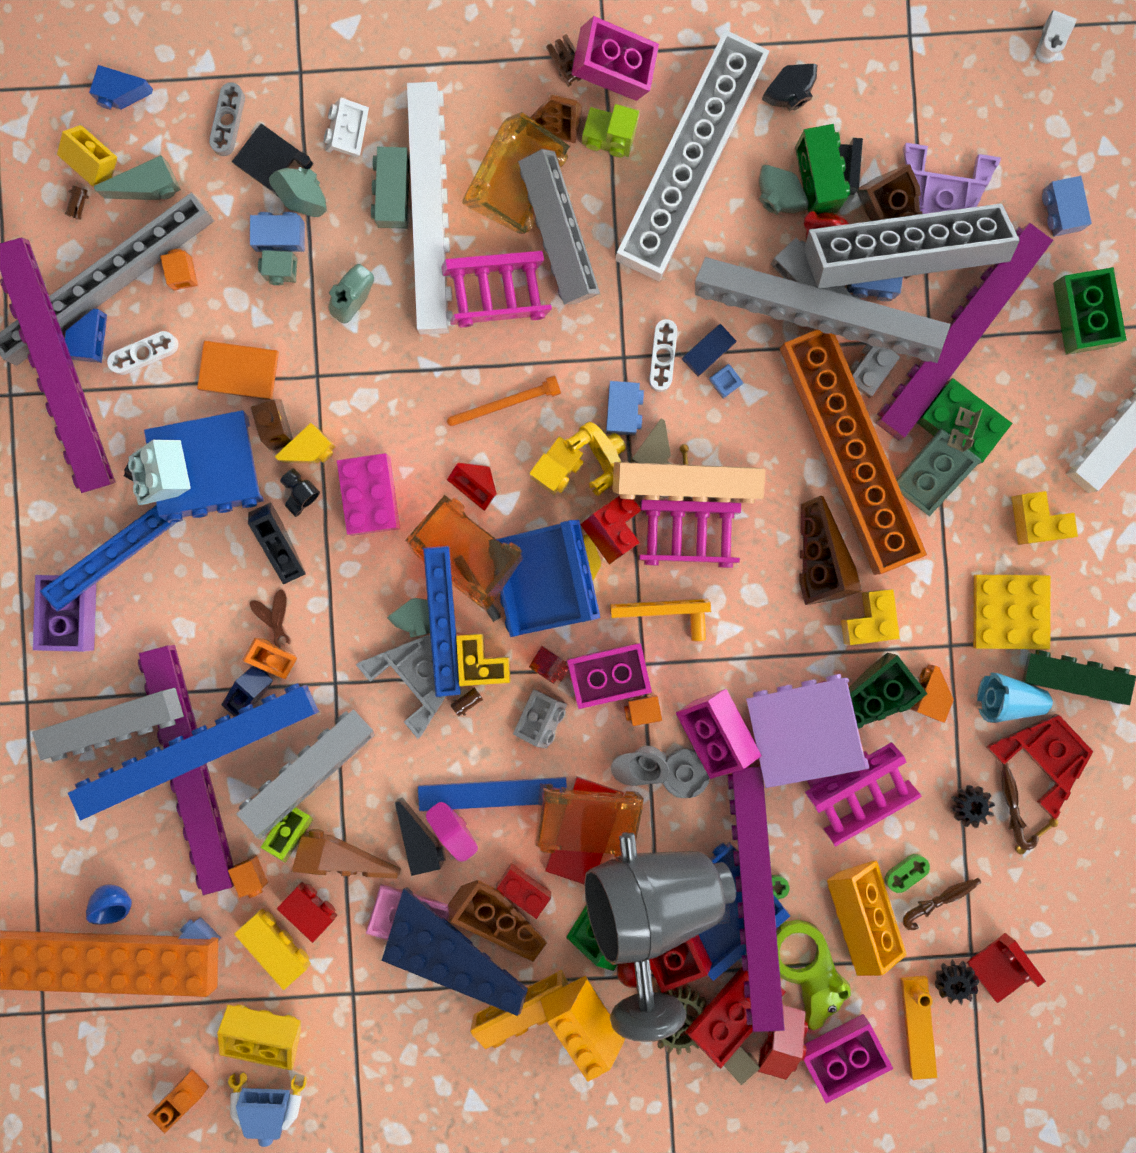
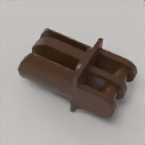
[546,34,581,87]

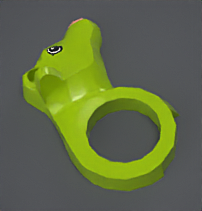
[776,920,851,1031]

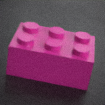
[571,16,659,101]
[337,453,400,536]
[567,643,652,709]
[676,689,761,779]
[803,1014,893,1104]

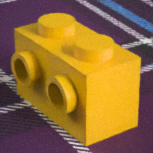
[57,125,118,187]

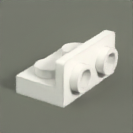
[323,98,369,157]

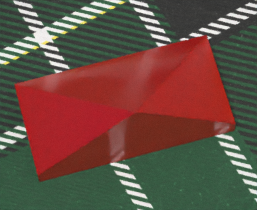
[447,463,497,511]

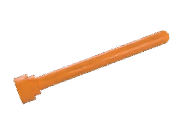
[447,375,561,426]

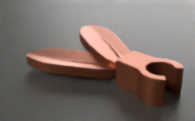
[250,589,291,648]

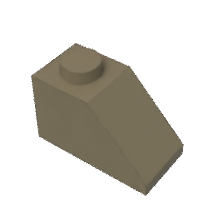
[631,418,671,464]

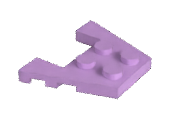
[903,143,1001,214]

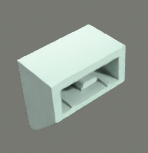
[128,440,191,505]

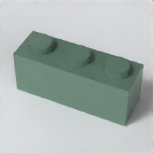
[371,147,410,229]

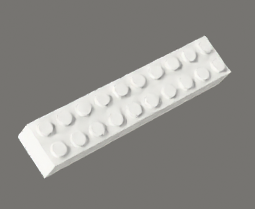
[616,30,769,282]

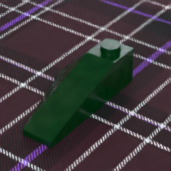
[849,652,927,729]

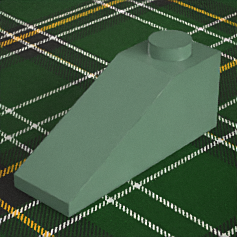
[94,155,181,200]

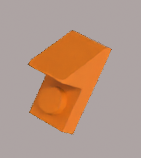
[242,638,297,679]

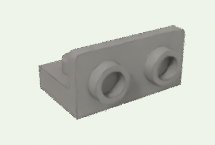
[849,344,900,398]
[513,689,567,749]

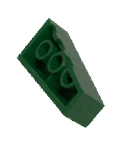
[1022,650,1136,706]

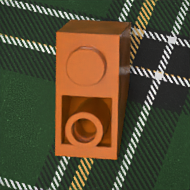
[910,664,954,723]
[147,1069,209,1134]

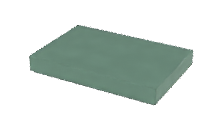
[896,428,981,517]

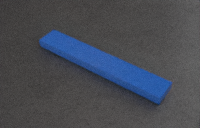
[40,505,176,612]
[423,546,461,697]
[418,777,567,811]

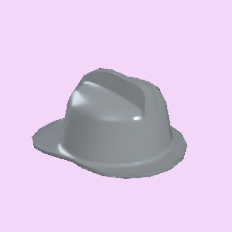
[611,745,669,786]

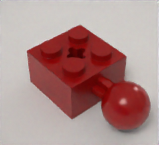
[617,935,712,993]

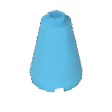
[977,672,1053,723]

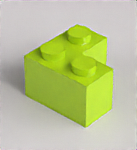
[582,104,639,158]
[260,807,313,863]

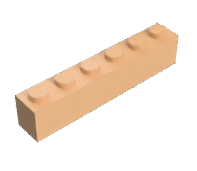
[613,462,766,503]

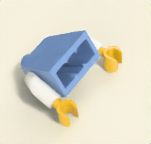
[228,1072,307,1147]

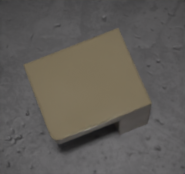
[724,1046,760,1085]

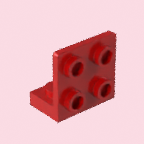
[967,933,1046,1003]

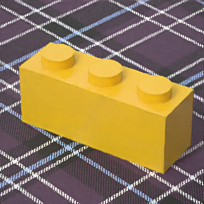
[234,908,311,991]

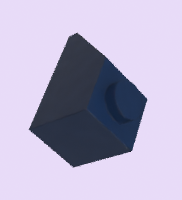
[221,666,273,717]

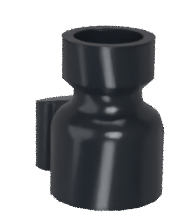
[280,469,320,517]

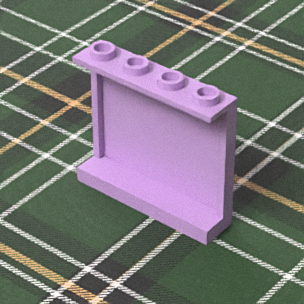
[746,674,869,788]

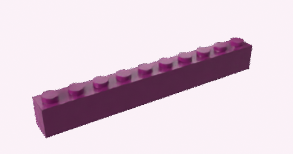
[875,223,1054,441]
[0,237,116,493]
[138,645,234,895]
[727,767,785,1032]

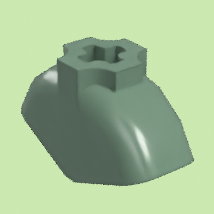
[759,165,809,215]
[269,167,327,217]
[328,264,374,323]
[387,598,430,638]

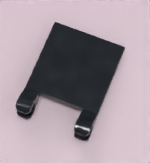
[232,123,314,197]

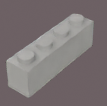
[771,238,859,299]

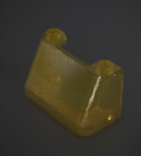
[462,112,570,234]

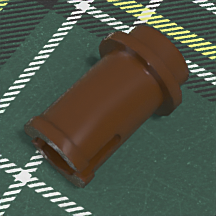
[65,186,89,220]
[451,687,483,717]

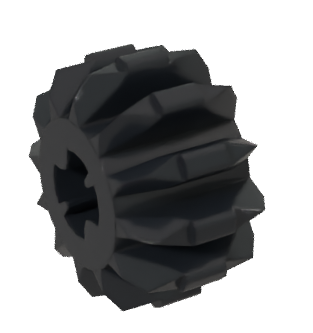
[950,785,995,828]
[935,959,979,1005]

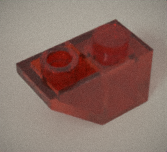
[529,645,569,684]

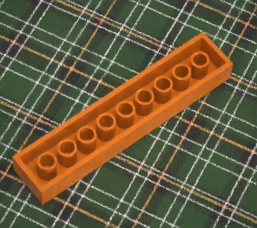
[780,330,927,575]
[0,930,218,997]

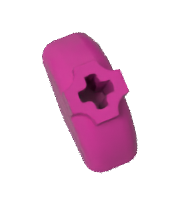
[426,802,478,862]

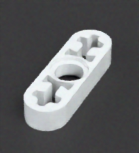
[649,319,677,392]
[107,331,178,375]

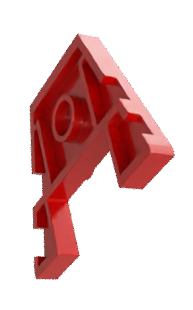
[986,714,1094,820]

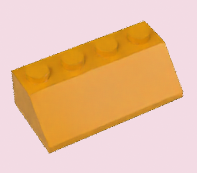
[827,860,907,976]
[470,970,569,1049]
[540,975,625,1082]

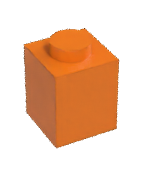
[160,249,198,291]
[624,695,662,726]
[228,856,268,898]

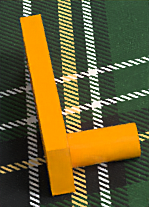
[610,598,711,641]
[901,975,938,1080]

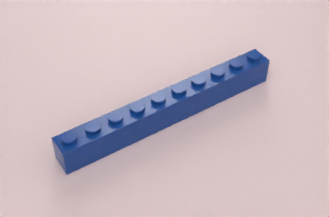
[68,683,319,821]

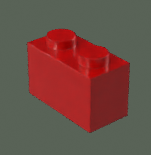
[496,863,552,919]
[276,882,337,943]

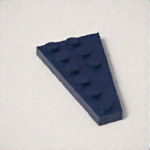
[381,887,528,1016]

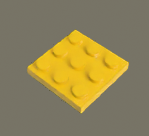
[973,575,1051,649]

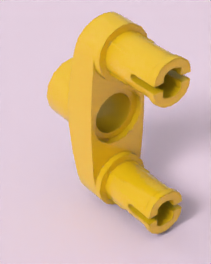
[564,422,626,496]

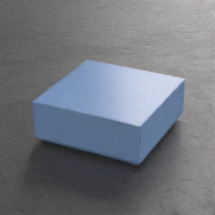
[708,364,744,399]

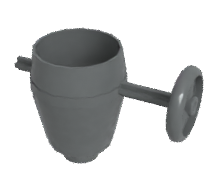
[584,832,736,1042]

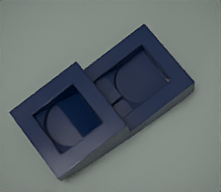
[682,324,737,377]

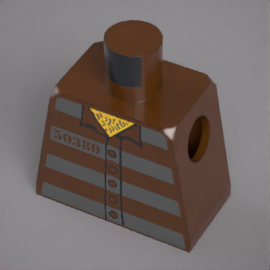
[251,399,293,451]

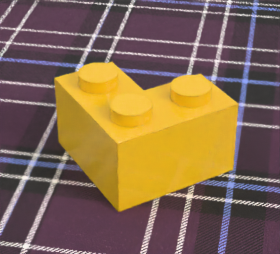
[529,436,584,495]
[1011,491,1078,545]
[841,589,900,645]
[456,634,511,686]

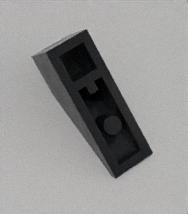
[248,502,306,585]
[395,798,446,876]

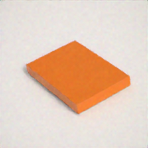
[197,341,279,400]

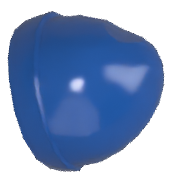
[86,884,132,925]

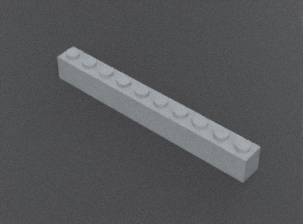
[0,192,214,366]
[695,257,950,363]

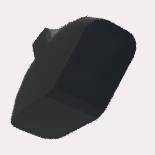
[762,64,818,111]

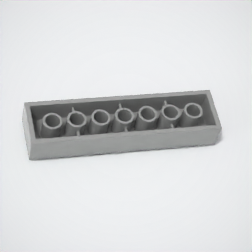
[804,203,1020,289]

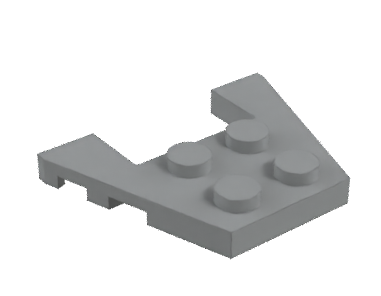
[356,635,446,739]

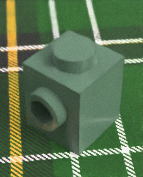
[258,250,297,285]

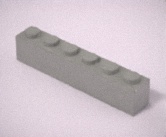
[518,149,600,304]
[32,688,184,762]
[237,709,375,839]

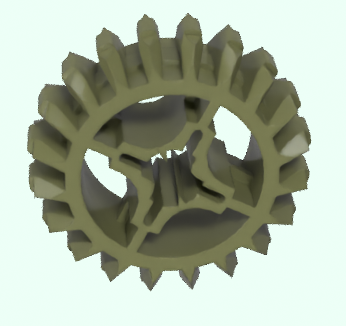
[652,985,707,1055]

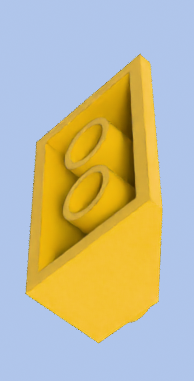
[217,1005,301,1071]

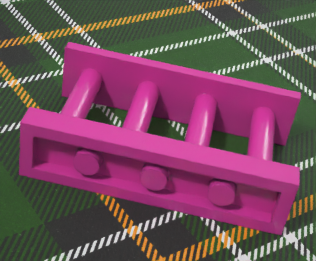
[441,251,552,328]
[639,500,741,568]
[805,742,922,847]

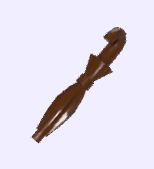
[1002,763,1039,850]
[903,878,981,930]

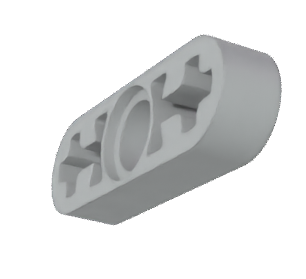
[209,82,245,156]

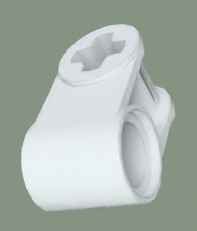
[1035,10,1077,64]

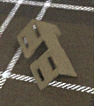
[947,407,983,452]

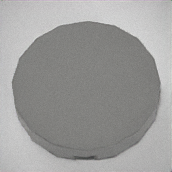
[662,748,710,798]

